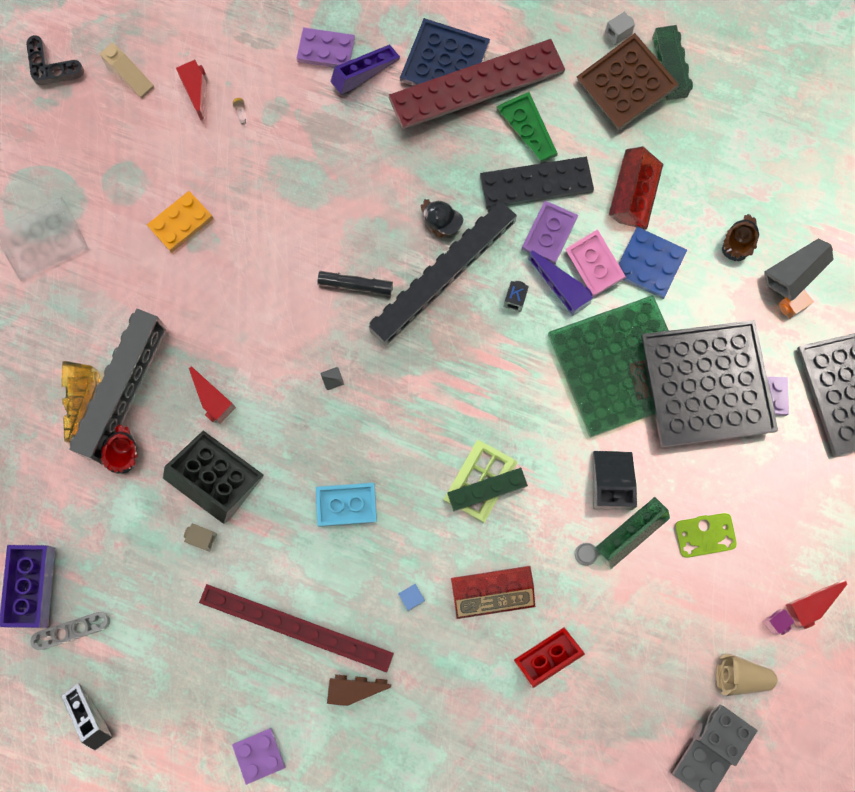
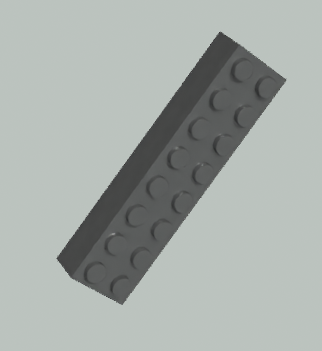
[69,308,167,465]

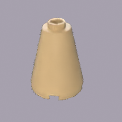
[716,654,778,696]

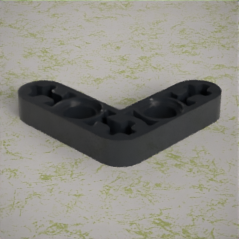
[26,35,84,85]

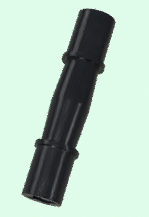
[317,271,393,296]

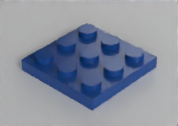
[619,227,687,299]

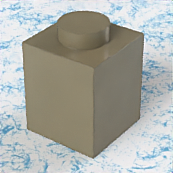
[184,523,217,552]

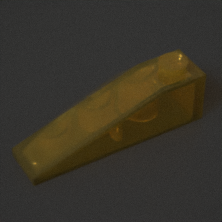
[61,361,100,444]

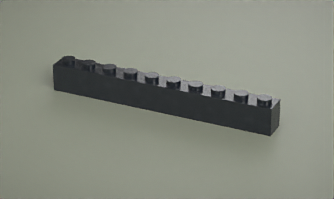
[369,201,517,347]

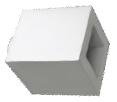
[605,11,635,45]

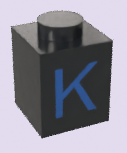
[503,281,529,312]

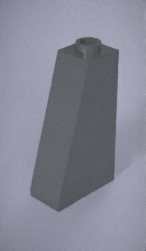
[764,238,834,301]

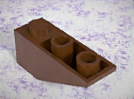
[327,674,392,706]

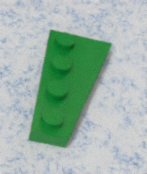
[496,92,558,163]

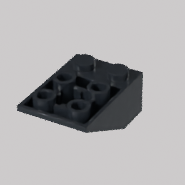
[593,451,637,510]

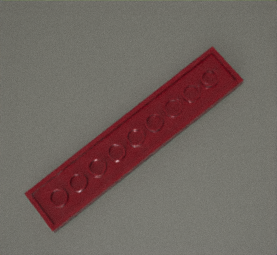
[388,39,565,130]

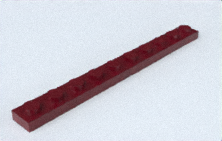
[199,584,394,673]

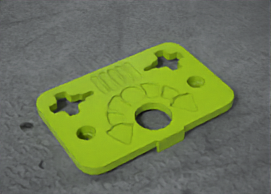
[675,513,737,558]

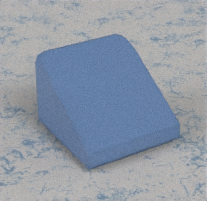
[398,584,425,611]

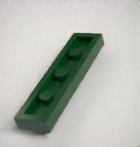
[447,467,528,512]

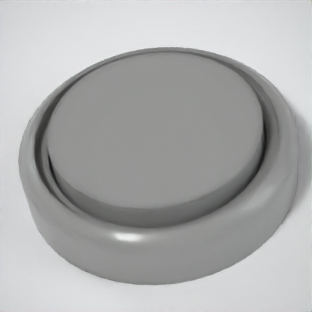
[575,543,598,566]

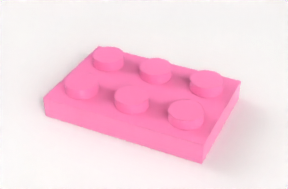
[566,229,626,297]

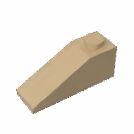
[100,42,154,98]

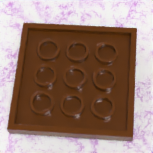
[576,33,679,131]

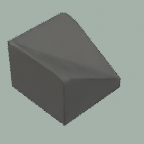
[320,367,344,390]

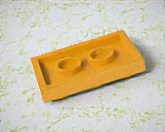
[147,191,214,253]

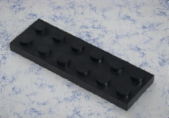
[480,156,594,209]

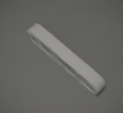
[30,612,110,650]

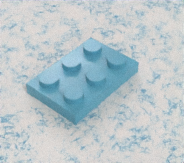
[316,483,377,527]

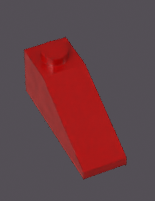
[176,59,206,120]
[189,366,236,424]
[785,580,848,629]

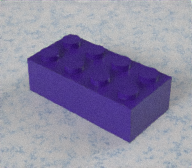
[0,545,55,628]

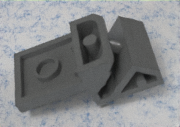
[672,704,758,792]

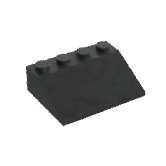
[163,430,264,524]

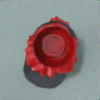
[101,425,138,474]

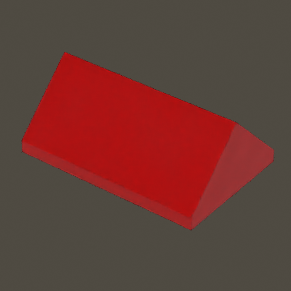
[514,627,585,688]

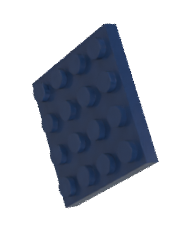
[400,18,490,86]

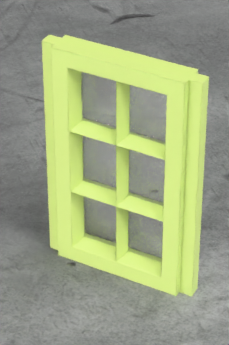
[444,440,518,523]

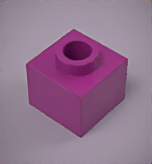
[763,609,795,635]

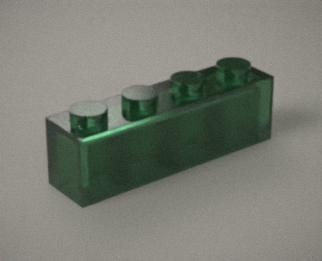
[652,25,693,100]
[595,497,670,569]

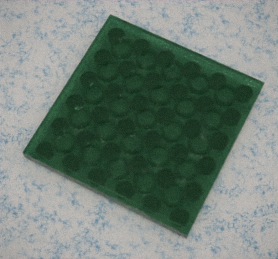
[548,295,669,438]

